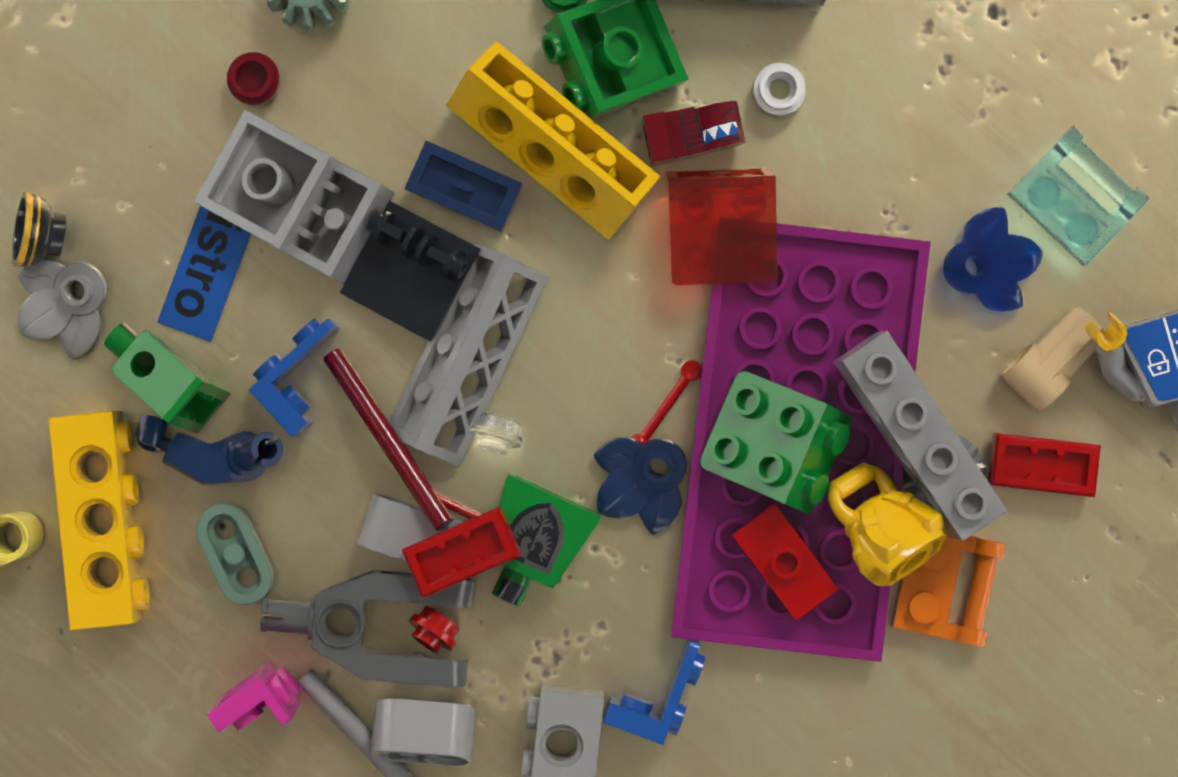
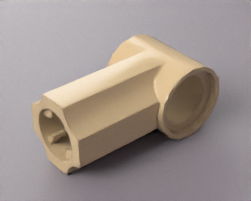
[1000,305,1104,413]

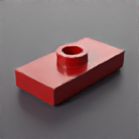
[988,433,1101,497]
[731,503,839,621]
[401,506,522,599]

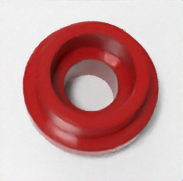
[409,606,460,653]

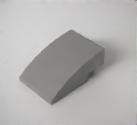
[194,110,394,284]

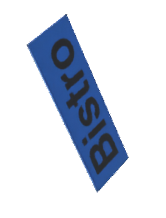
[157,206,251,342]

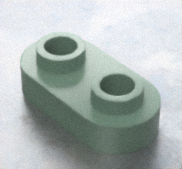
[196,503,274,605]

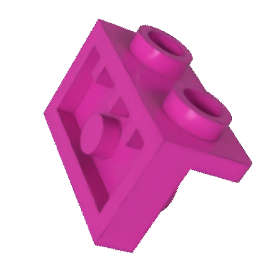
[206,661,301,732]

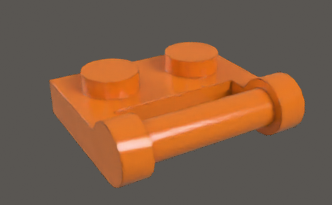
[890,533,1006,647]

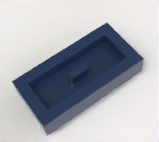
[404,141,523,233]

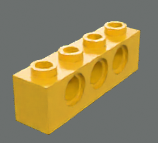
[445,41,661,240]
[48,411,150,630]

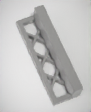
[390,242,549,467]

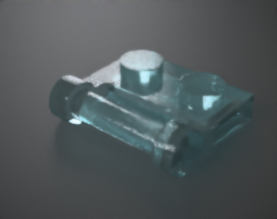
[1007,125,1149,266]

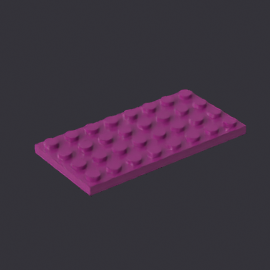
[670,217,931,662]

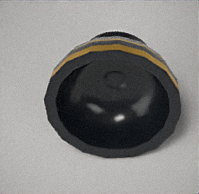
[12,191,66,267]

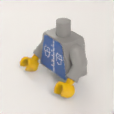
[1085,309,1178,431]

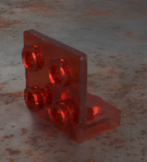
[666,167,778,285]

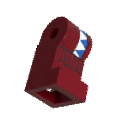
[642,101,746,168]

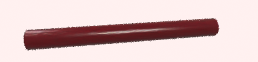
[323,348,453,531]

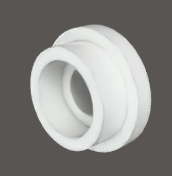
[753,63,806,116]

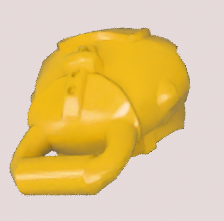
[828,462,947,586]

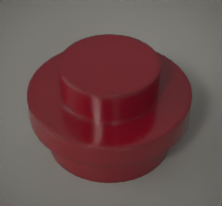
[227,52,280,105]

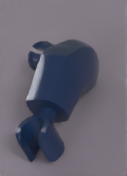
[136,414,283,485]

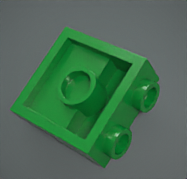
[542,0,689,120]

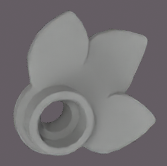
[17,258,107,359]

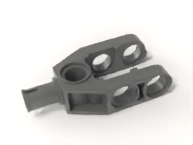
[260,570,476,687]

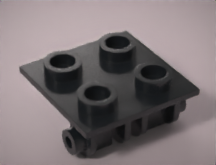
[340,200,481,342]

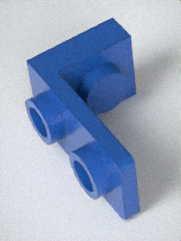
[249,318,340,437]
[603,639,705,745]

